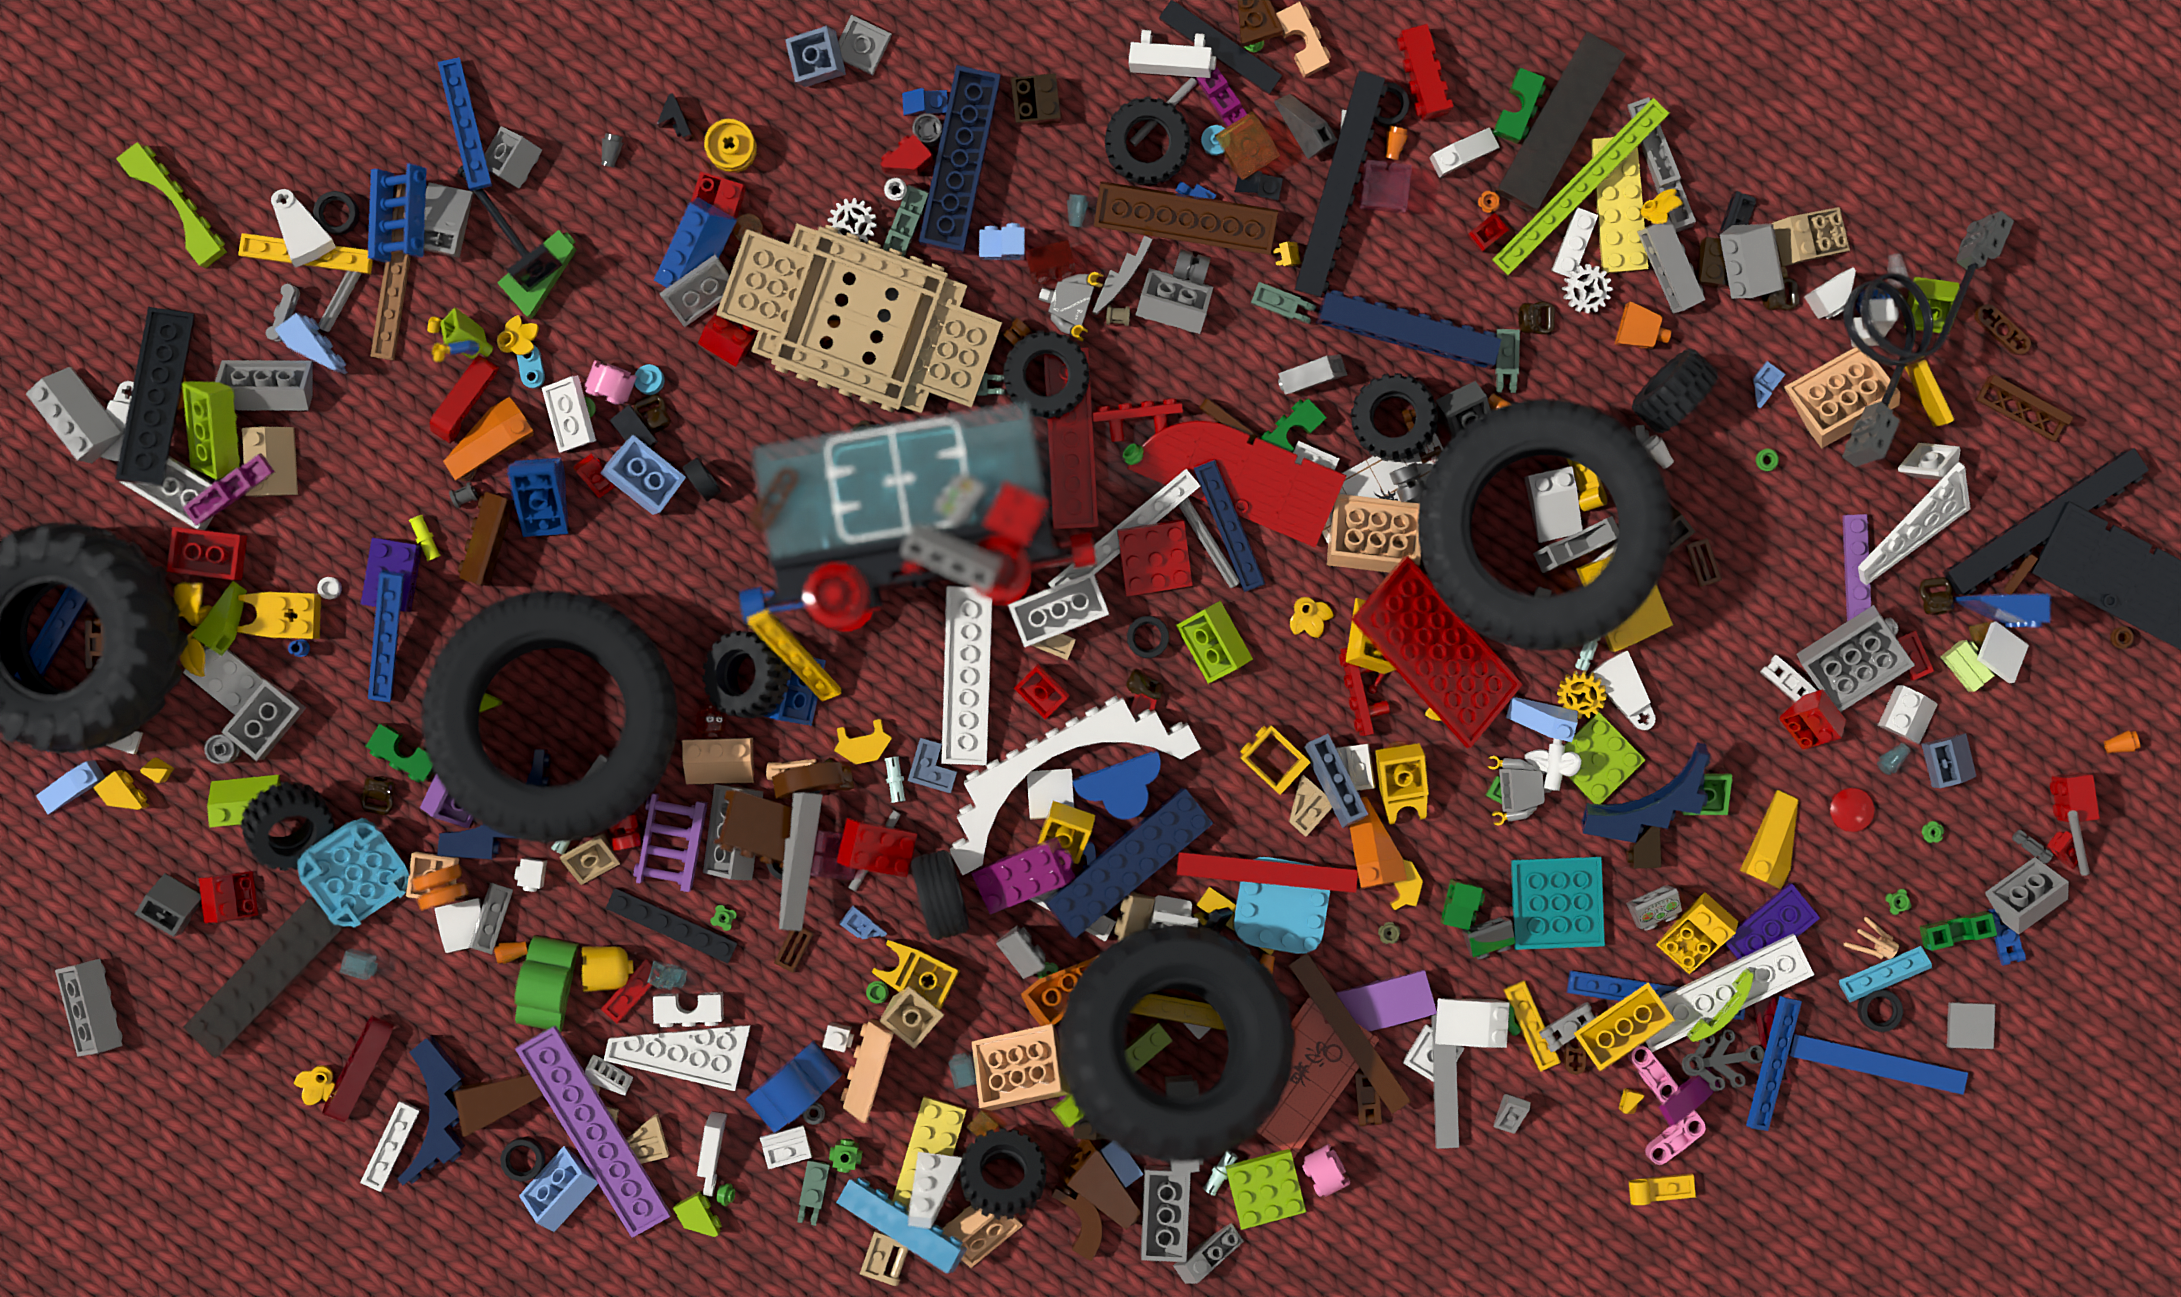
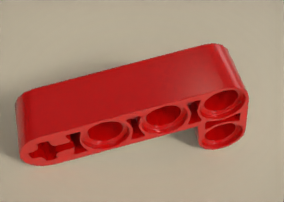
[430,355,499,444]

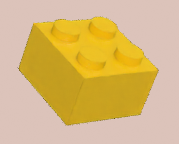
[1037,801,1095,864]

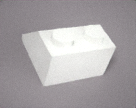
[1804,267,1856,319]
[1878,685,1938,744]

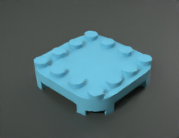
[297,818,410,928]
[1233,857,1330,954]

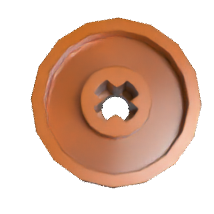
[410,864,469,910]

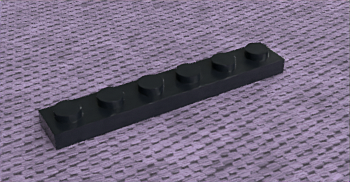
[605,888,738,964]

